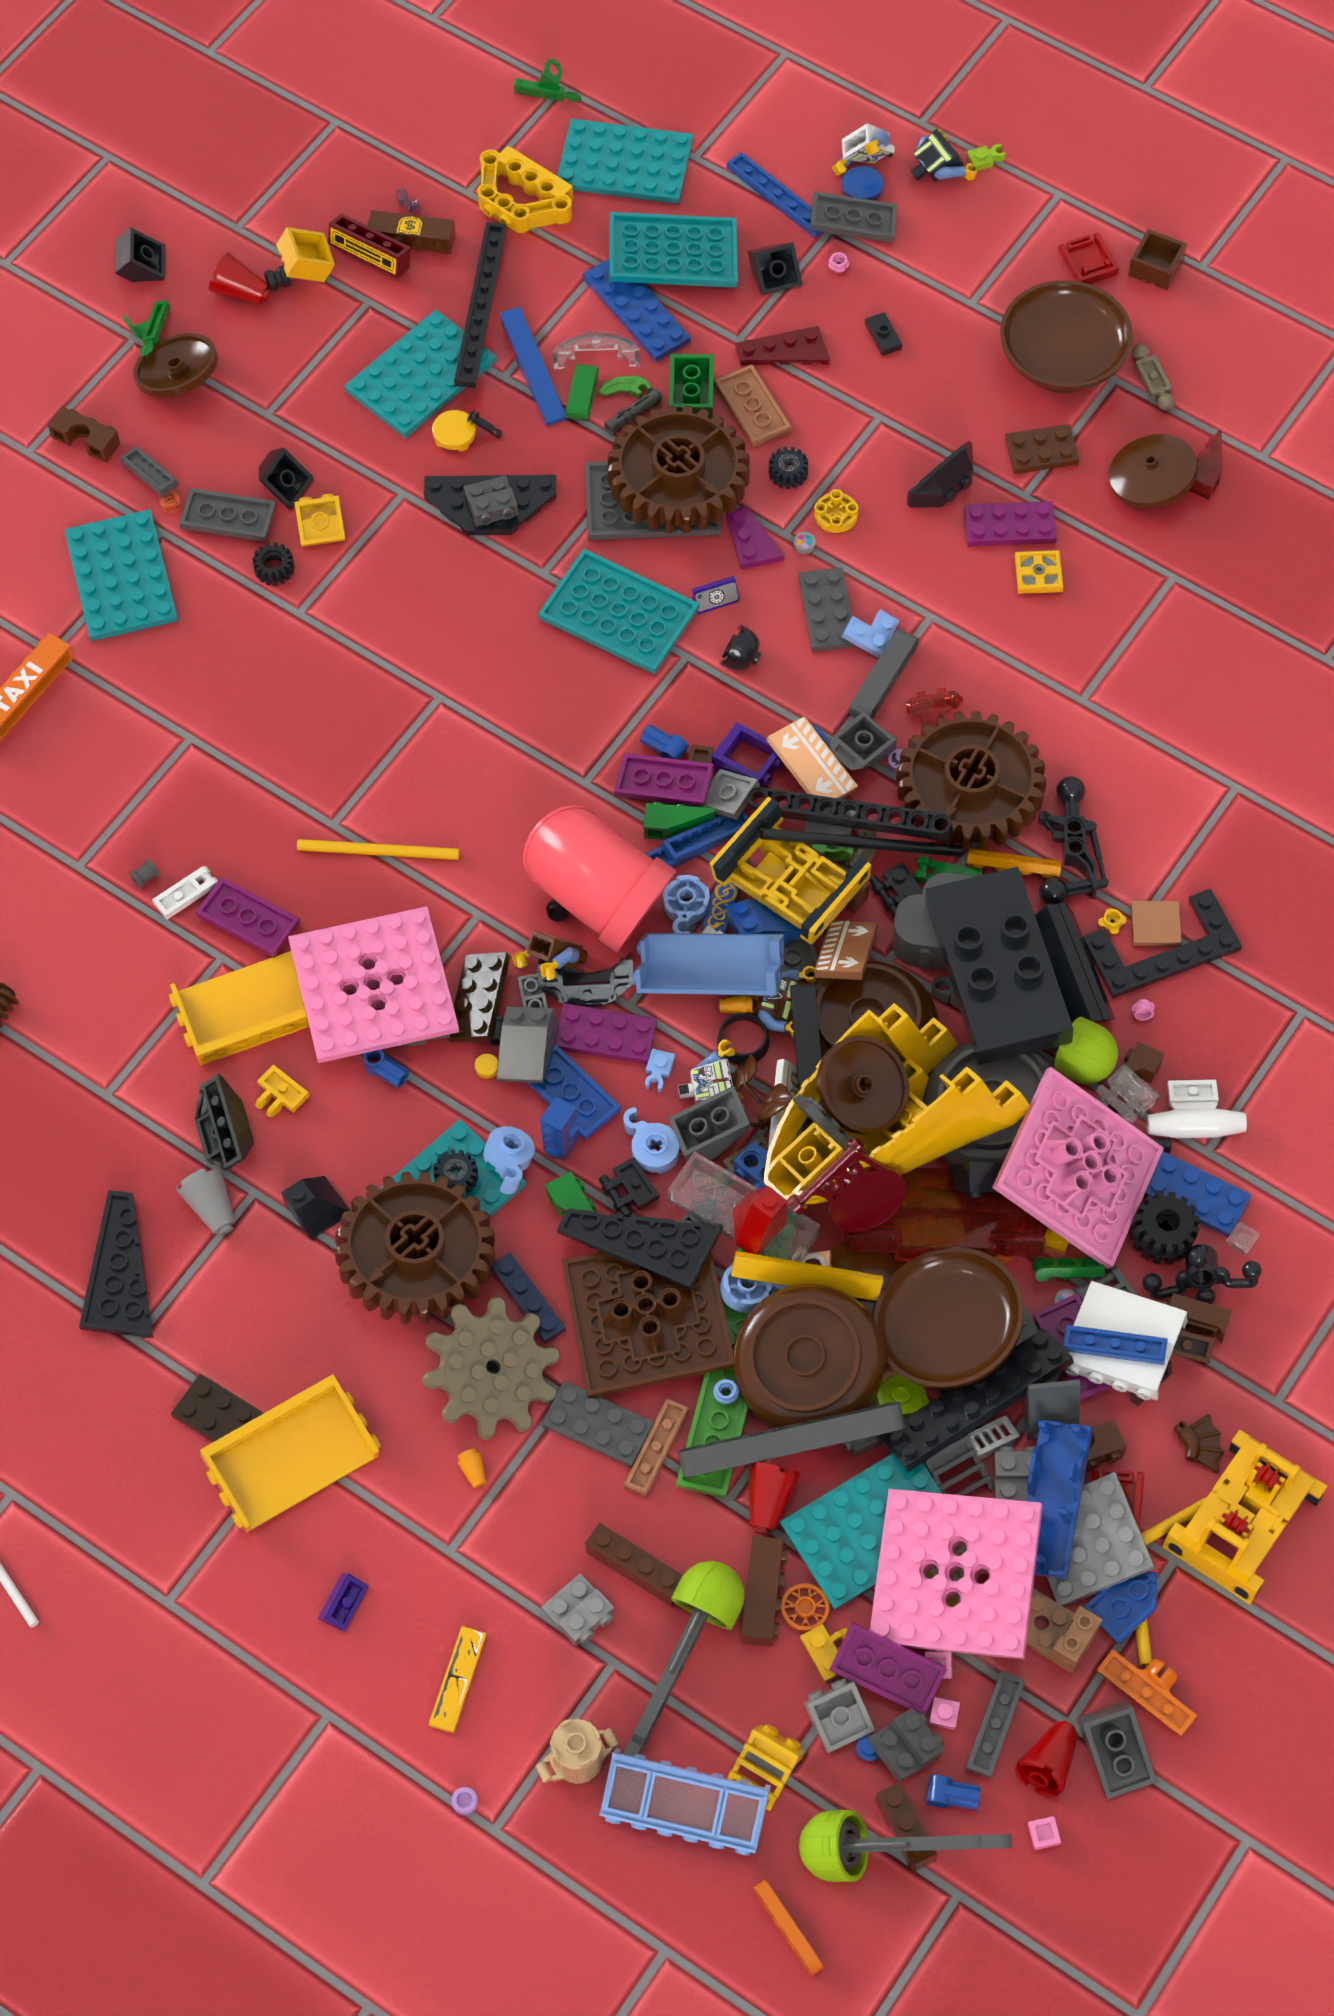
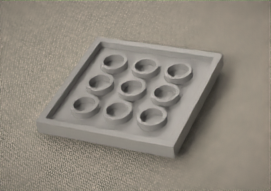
[1047,1472,1155,1607]

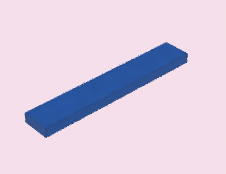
[726,152,823,238]

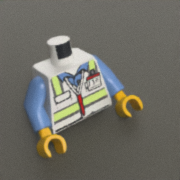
[832,124,895,176]
[678,1040,744,1107]

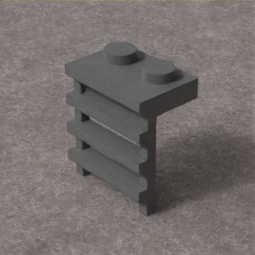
[923,1434,994,1496]

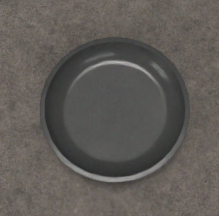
[922,1042,1055,1165]

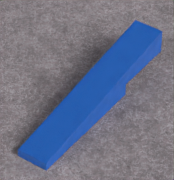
[500,307,567,426]
[645,810,749,869]

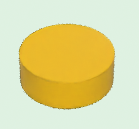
[475,1054,498,1079]

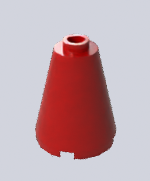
[209,252,271,304]
[749,1462,800,1535]
[1015,1721,1078,1797]

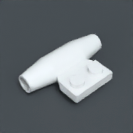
[1146,1080,1247,1139]

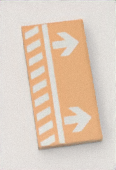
[767,717,858,799]

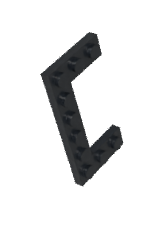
[1083,888,1242,999]

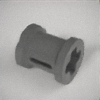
[129,859,160,889]

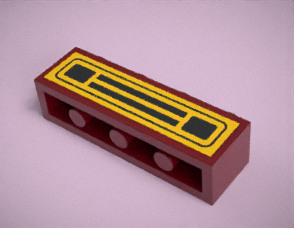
[328,214,411,278]

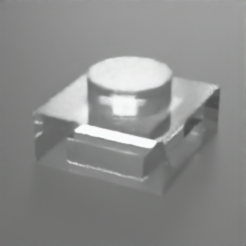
[1226,1221,1261,1256]

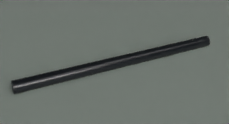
[760,828,963,857]

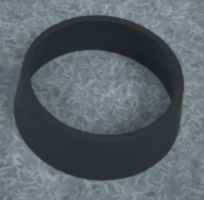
[717,1013,770,1065]

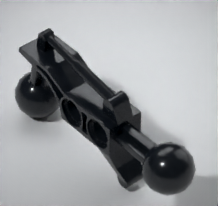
[1038,776,1109,905]

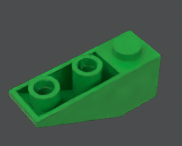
[643,802,716,840]
[545,1172,596,1217]

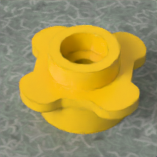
[1098,908,1127,934]

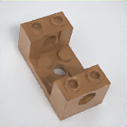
[1026,1588,1103,1674]

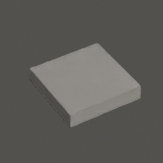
[705,769,760,820]

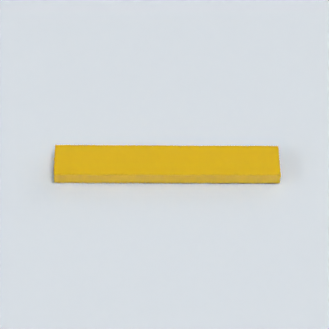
[731,1251,883,1301]

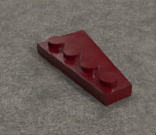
[735,326,830,365]

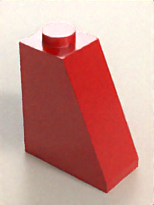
[733,1186,787,1255]

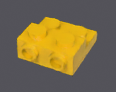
[294,494,346,547]

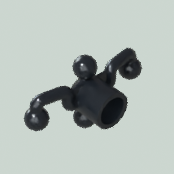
[1142,1244,1262,1304]

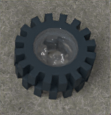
[769,446,808,489]
[433,1149,478,1193]

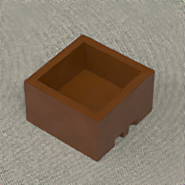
[1128,229,1187,290]

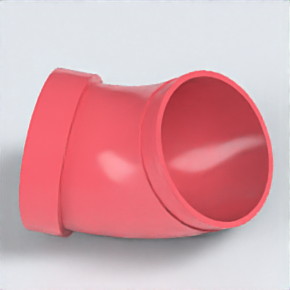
[523,805,677,953]

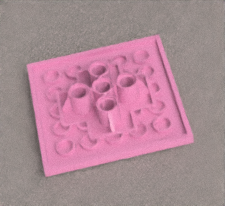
[288,906,459,1063]
[992,1067,1164,1269]
[870,1489,1043,1660]

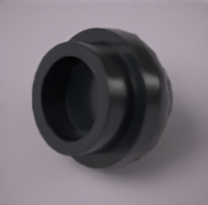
[546,899,569,922]

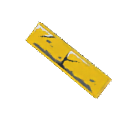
[429,1626,487,1734]

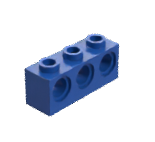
[734,1141,793,1215]

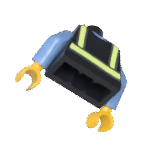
[910,129,977,182]

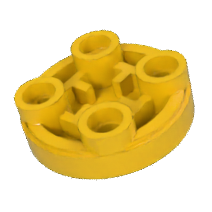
[432,410,476,451]
[814,489,859,533]

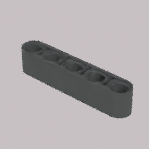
[848,629,919,720]

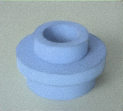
[713,1379,739,1404]

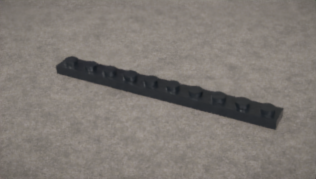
[454,222,507,389]

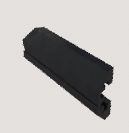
[1035,902,1115,1023]

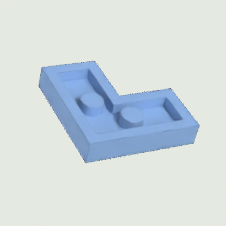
[841,609,900,658]

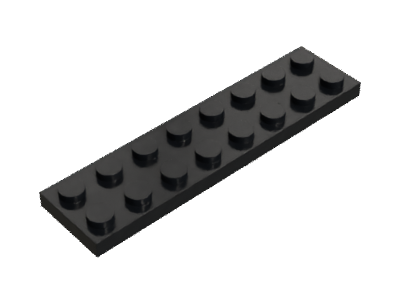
[879,1328,1074,1473]

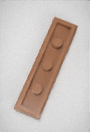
[623,1398,689,1498]

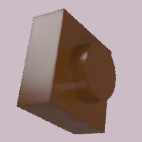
[688,744,714,763]

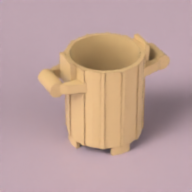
[536,1718,619,1784]

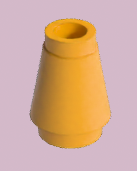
[719,995,755,1014]
[457,1448,487,1488]

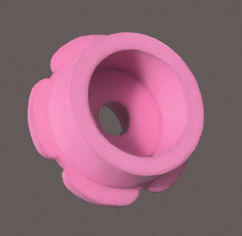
[828,252,849,273]
[1131,999,1155,1021]

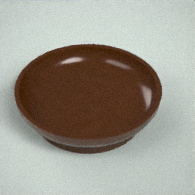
[1000,280,1133,393]
[811,960,939,1059]
[873,1247,1024,1389]
[733,1284,885,1428]

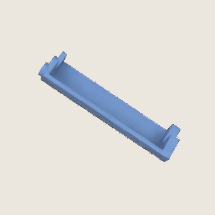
[632,933,784,995]

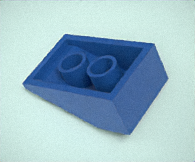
[726,899,801,944]

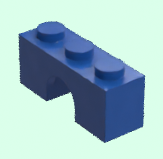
[540,1096,579,1161]

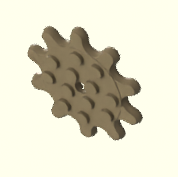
[422,1297,560,1440]

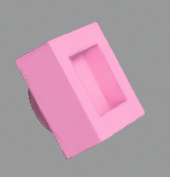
[925,1650,953,1679]
[929,1697,960,1730]
[1027,1816,1061,1851]

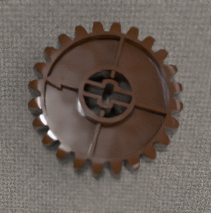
[607,405,750,533]
[896,711,1047,850]
[335,1172,495,1324]

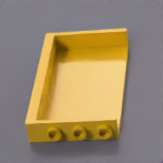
[168,951,309,1066]
[200,1374,381,1533]

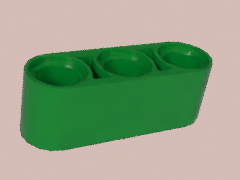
[566,364,599,421]

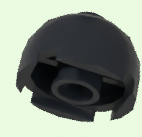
[720,624,761,671]

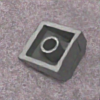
[830,711,897,770]

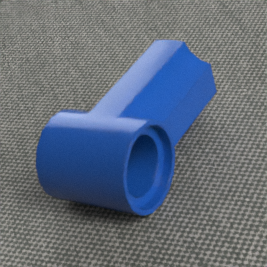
[640,725,689,759]
[363,1049,410,1089]
[926,1775,981,1811]

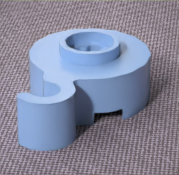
[663,875,710,933]
[623,1107,680,1175]
[483,1126,535,1194]
[720,1263,789,1313]

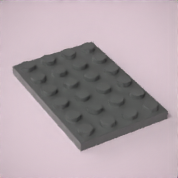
[585,462,721,540]

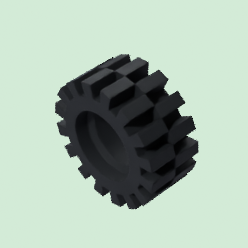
[253,542,295,586]

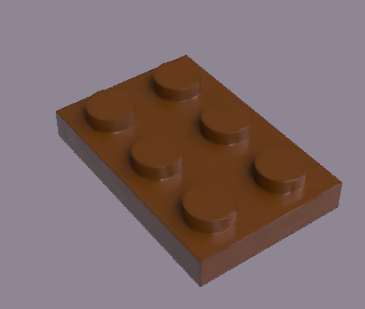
[1005,424,1079,474]

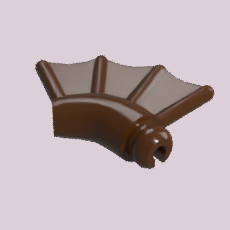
[1174,1414,1224,1472]

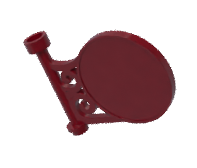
[786,1137,907,1232]

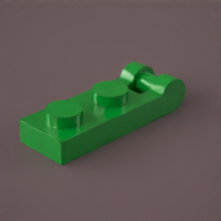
[914,856,982,884]
[1032,1257,1105,1282]

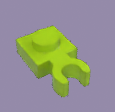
[966,144,1006,171]

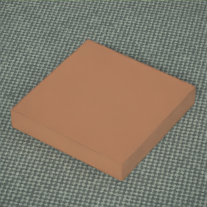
[1131,901,1182,946]

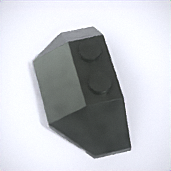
[195,1074,255,1170]

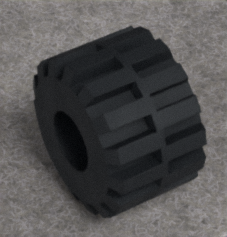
[1130,1191,1200,1265]

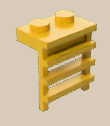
[727,1724,806,1811]

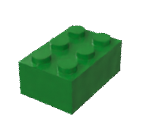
[669,354,714,419]

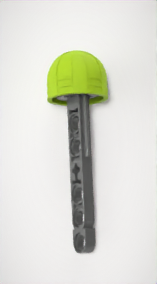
[931,976,1118,1085]
[623,1561,744,1771]
[799,1810,1013,1882]

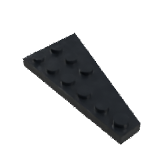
[79,1190,154,1338]
[557,1209,723,1291]

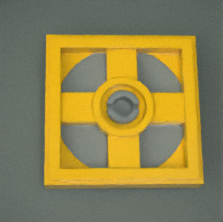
[1014,550,1063,594]

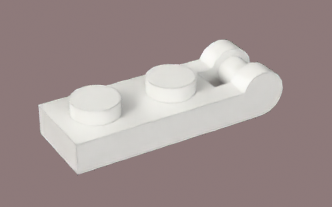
[152,866,218,920]

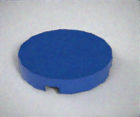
[842,166,883,200]

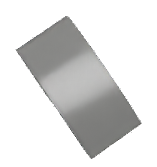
[517,973,548,1008]

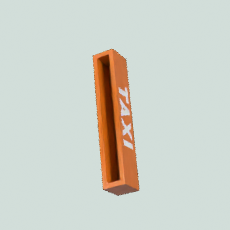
[0,633,74,741]

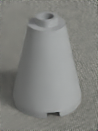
[176,1165,235,1236]

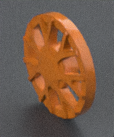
[781,1583,829,1632]

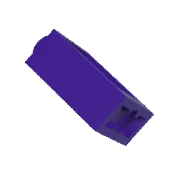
[712,722,783,787]

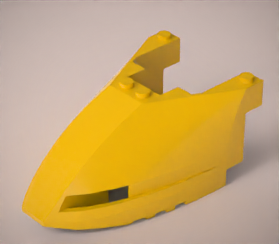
[763,1003,1031,1205]

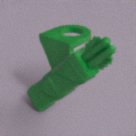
[514,59,581,102]
[122,300,170,357]

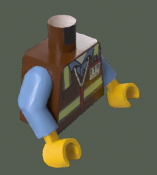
[512,931,588,980]
[745,966,816,1038]

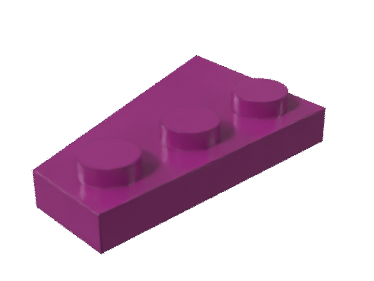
[725,506,784,569]

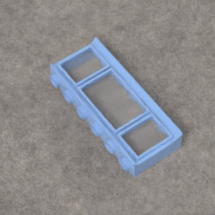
[599,1748,771,1855]

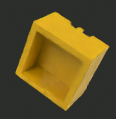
[276,227,335,282]

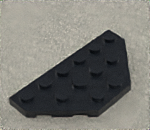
[424,475,557,536]

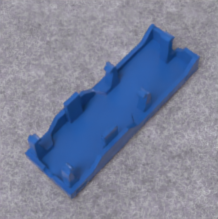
[1027,1420,1093,1580]

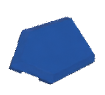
[1083,1572,1158,1645]

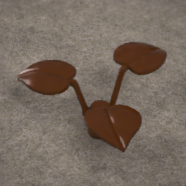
[714,1055,793,1161]

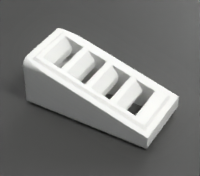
[968,1415,1020,1460]

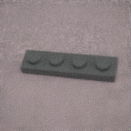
[966,1670,1026,1779]

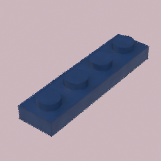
[490,1252,566,1344]

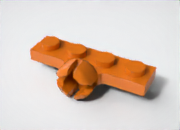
[1097,1649,1197,1737]

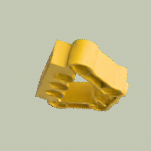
[477,146,574,233]

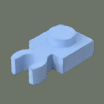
[645,1049,675,1093]

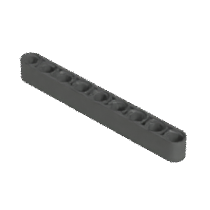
[678,1402,905,1477]

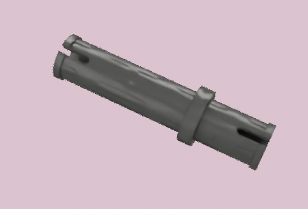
[604,389,662,435]

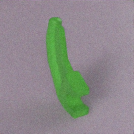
[598,376,652,399]
[810,844,854,861]

